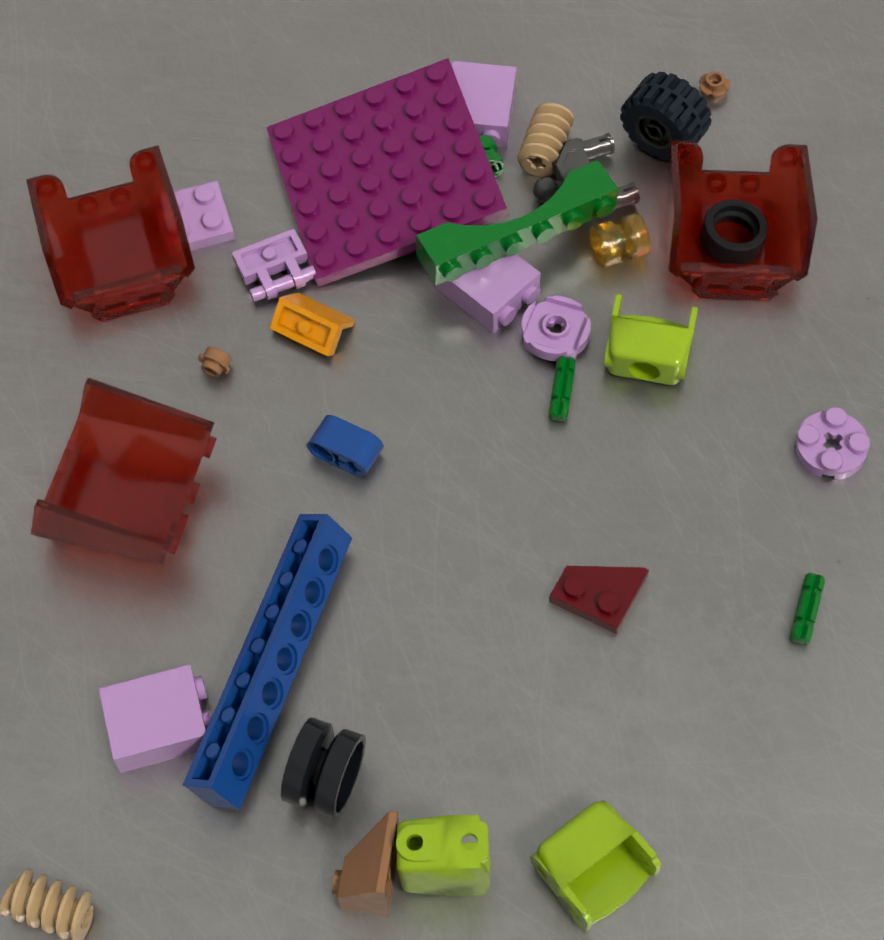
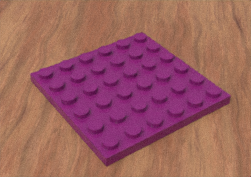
[266,58,509,287]

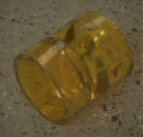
[589,212,651,269]

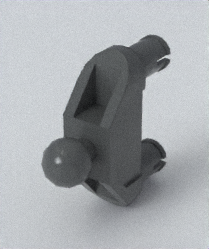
[533,133,640,219]

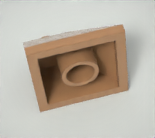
[332,811,399,916]

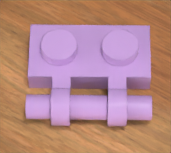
[231,228,316,302]

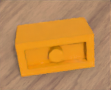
[269,293,355,357]

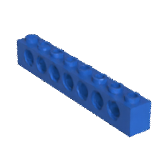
[183,514,352,810]

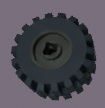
[620,72,712,162]

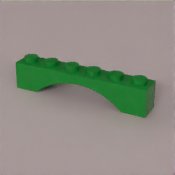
[416,160,619,286]

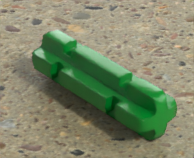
[548,356,576,422]
[789,573,825,645]

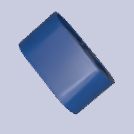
[307,415,384,478]

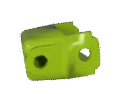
[604,294,698,385]
[530,800,662,932]
[396,815,490,896]

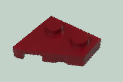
[549,566,649,634]

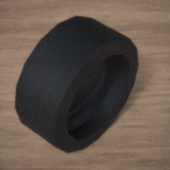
[699,199,768,266]

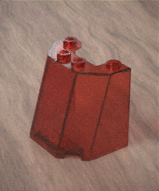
[668,140,818,301]
[26,145,195,322]
[31,378,217,565]

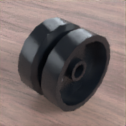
[281,717,366,819]

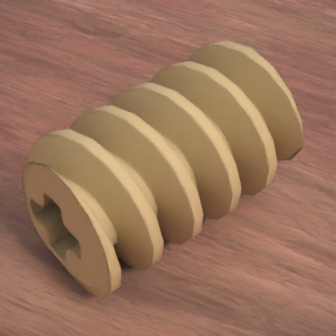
[517,103,575,177]
[0,868,94,940]

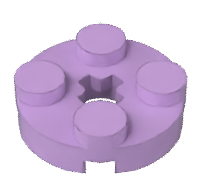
[521,295,591,361]
[795,407,871,479]

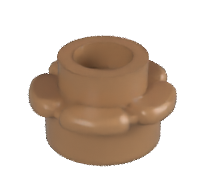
[699,71,731,102]
[198,347,232,378]

